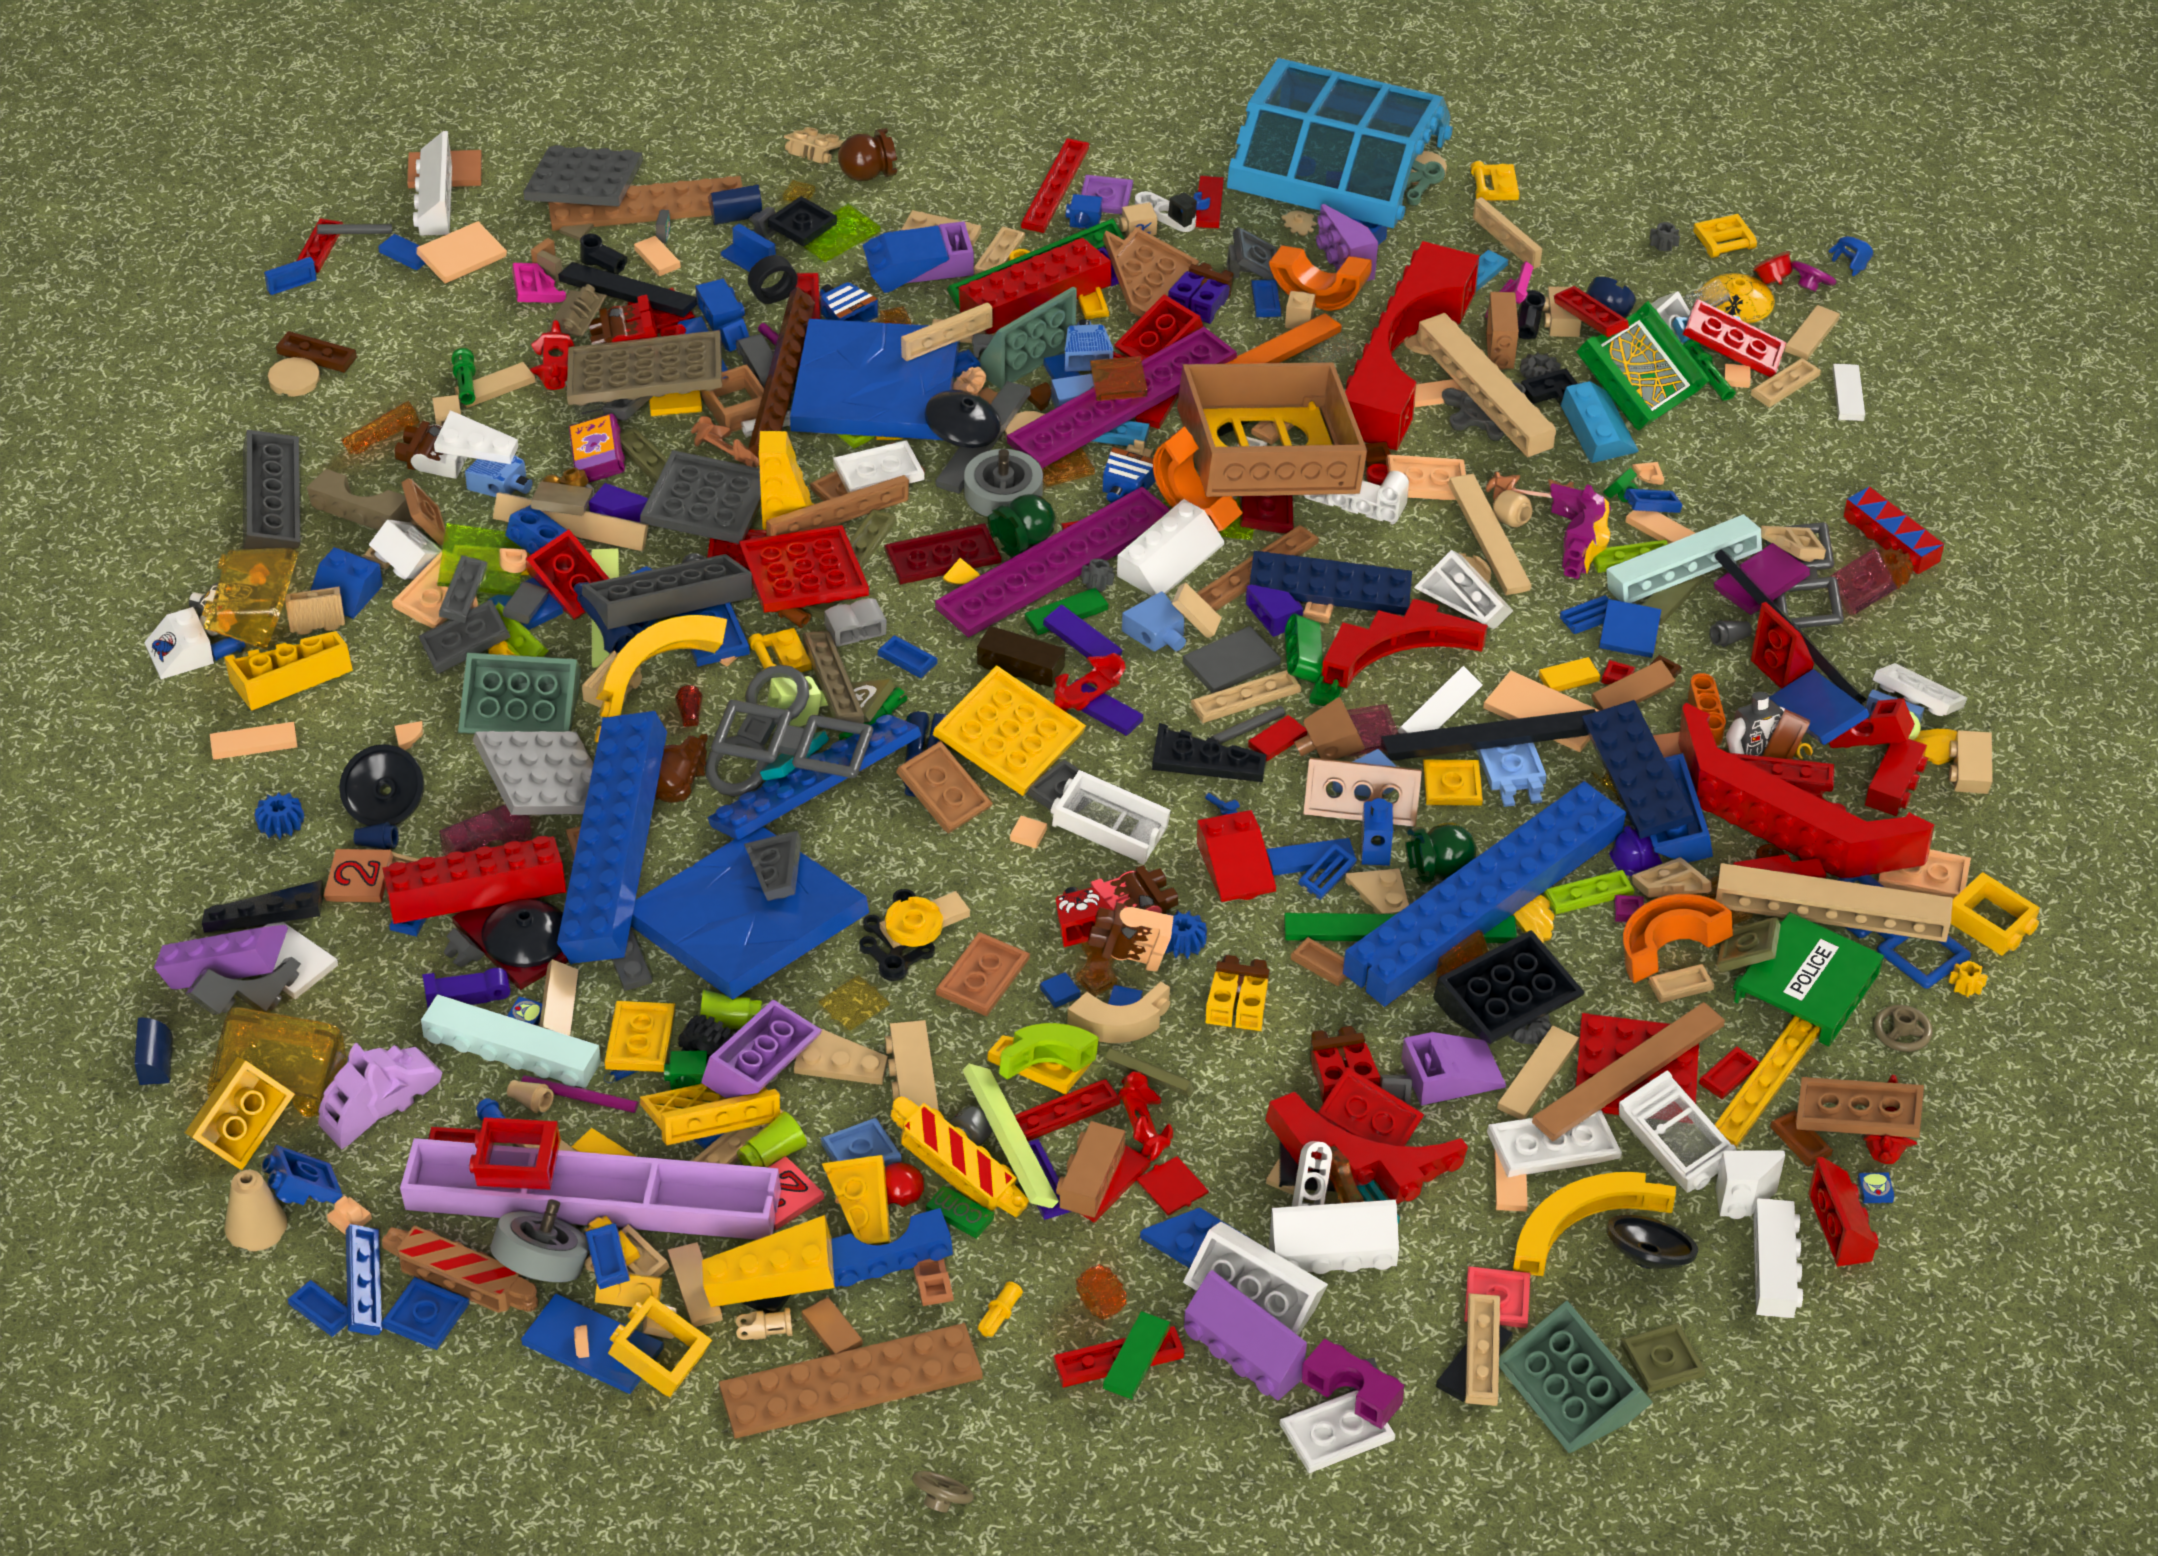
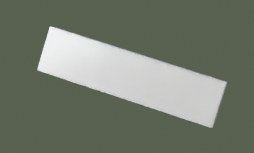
[1397,666,1482,734]

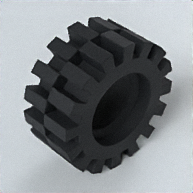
[678,1015,734,1060]

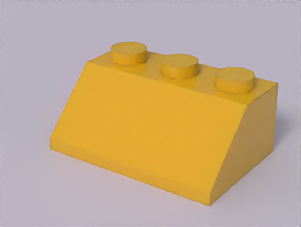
[185,1057,295,1170]

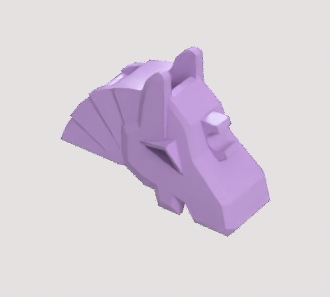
[318,1043,442,1149]

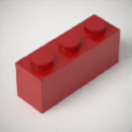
[1865,739,1929,817]

